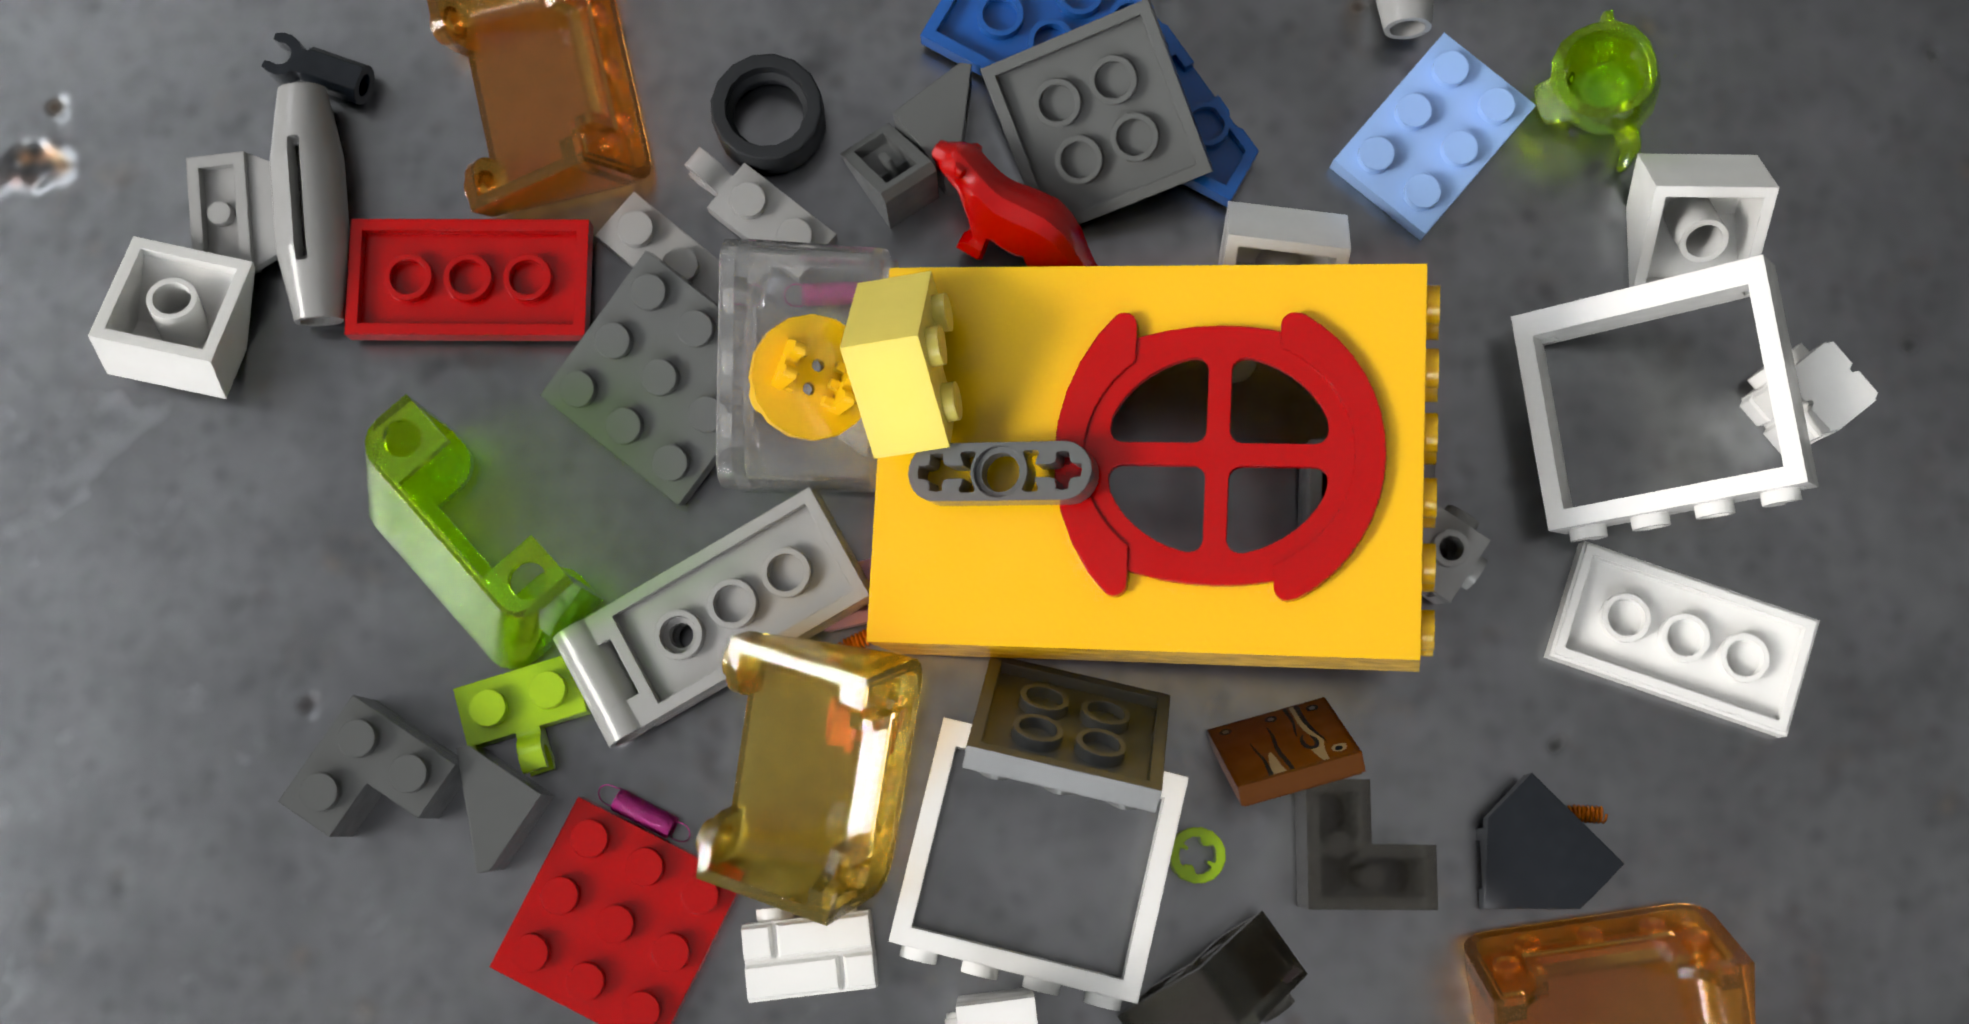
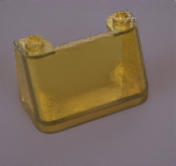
[696,631,923,926]

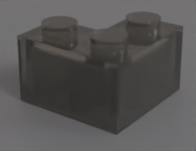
[1295,779,1438,910]
[1117,911,1308,1024]

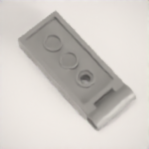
[553,487,870,748]

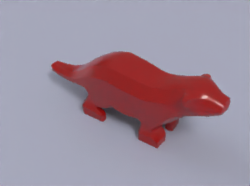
[932,140,1098,267]

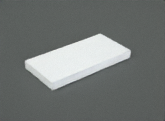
[1544,541,1820,738]

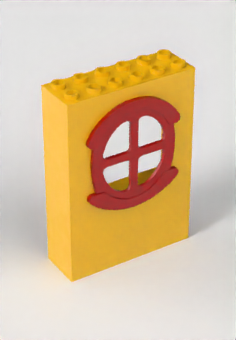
[866,264,1440,672]

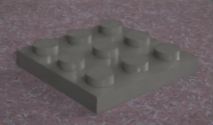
[980,0,1214,225]
[540,251,762,505]
[962,657,1171,813]

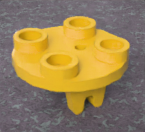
[748,314,861,441]

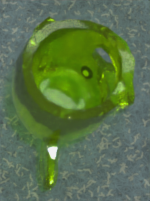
[1534,9,1661,172]

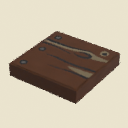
[1207,697,1366,807]

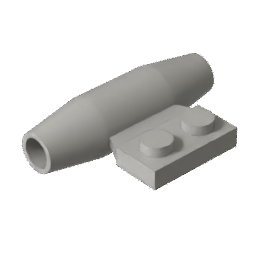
[186,82,350,327]

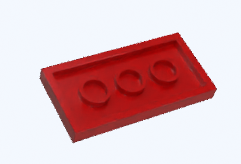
[344,219,594,341]

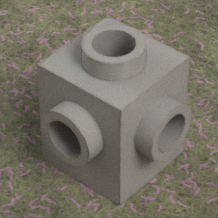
[1422,505,1491,604]

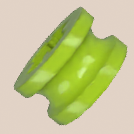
[1169,827,1226,884]

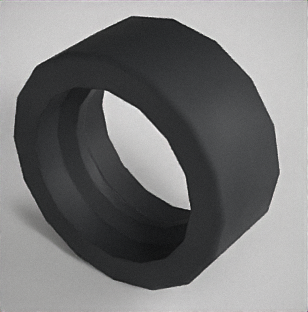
[710,54,826,175]

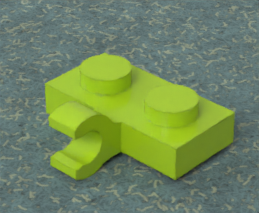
[453,656,592,777]

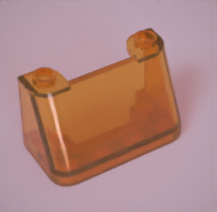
[427,0,652,217]
[1464,903,1756,1024]

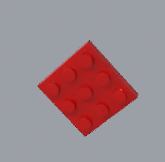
[489,797,746,1024]

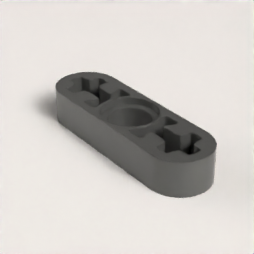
[908,441,1099,506]

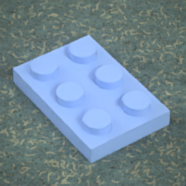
[1329,32,1536,241]

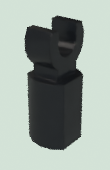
[262,33,375,105]

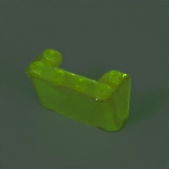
[365,394,604,670]

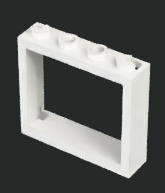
[1511,254,1819,542]
[888,717,1189,1011]

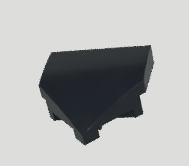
[1476,773,1624,910]

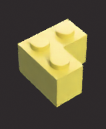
[840,271,963,459]

